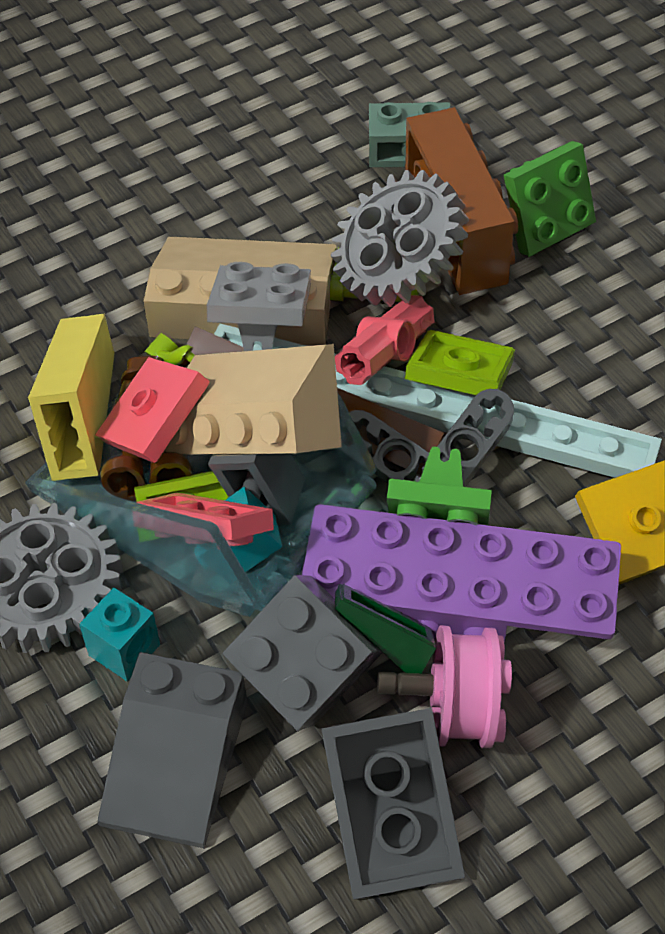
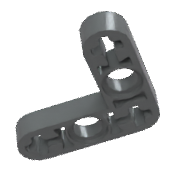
[340,389,514,487]

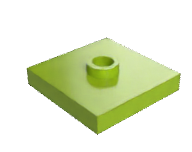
[405,330,515,395]

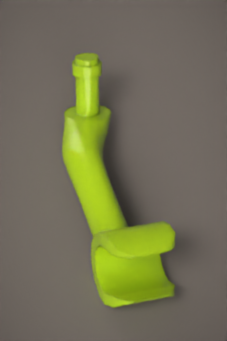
[144,333,195,365]

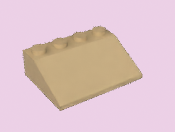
[144,237,337,346]

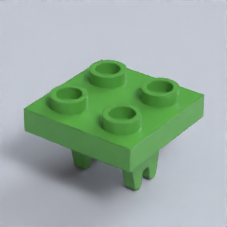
[504,141,596,257]
[387,446,492,526]

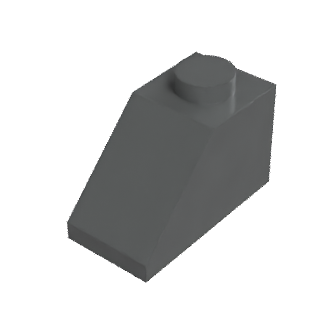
[208,453,305,525]

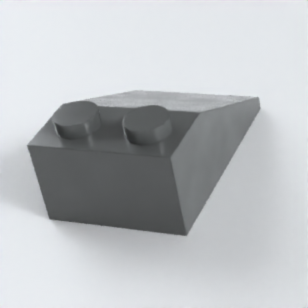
[97,652,248,849]
[321,708,465,900]

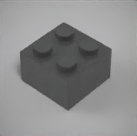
[222,575,383,731]

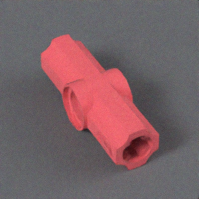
[335,295,435,385]

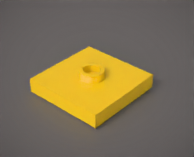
[575,460,665,585]

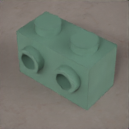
[369,102,450,167]

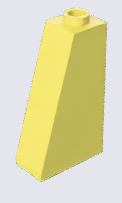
[28,314,114,481]

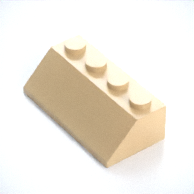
[165,344,342,454]

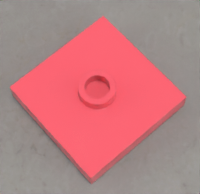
[95,357,210,463]

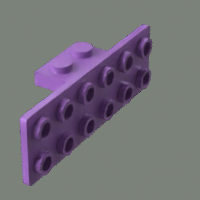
[302,504,621,642]

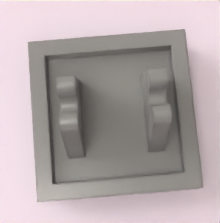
[207,262,311,351]

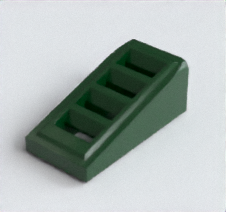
[335,584,436,674]

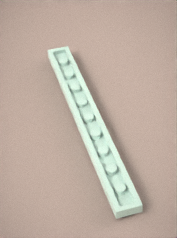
[214,323,662,478]

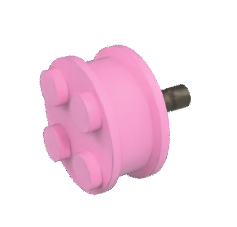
[377,625,512,748]

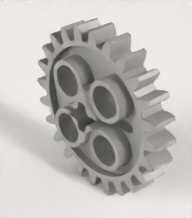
[331,170,469,307]
[0,503,123,653]

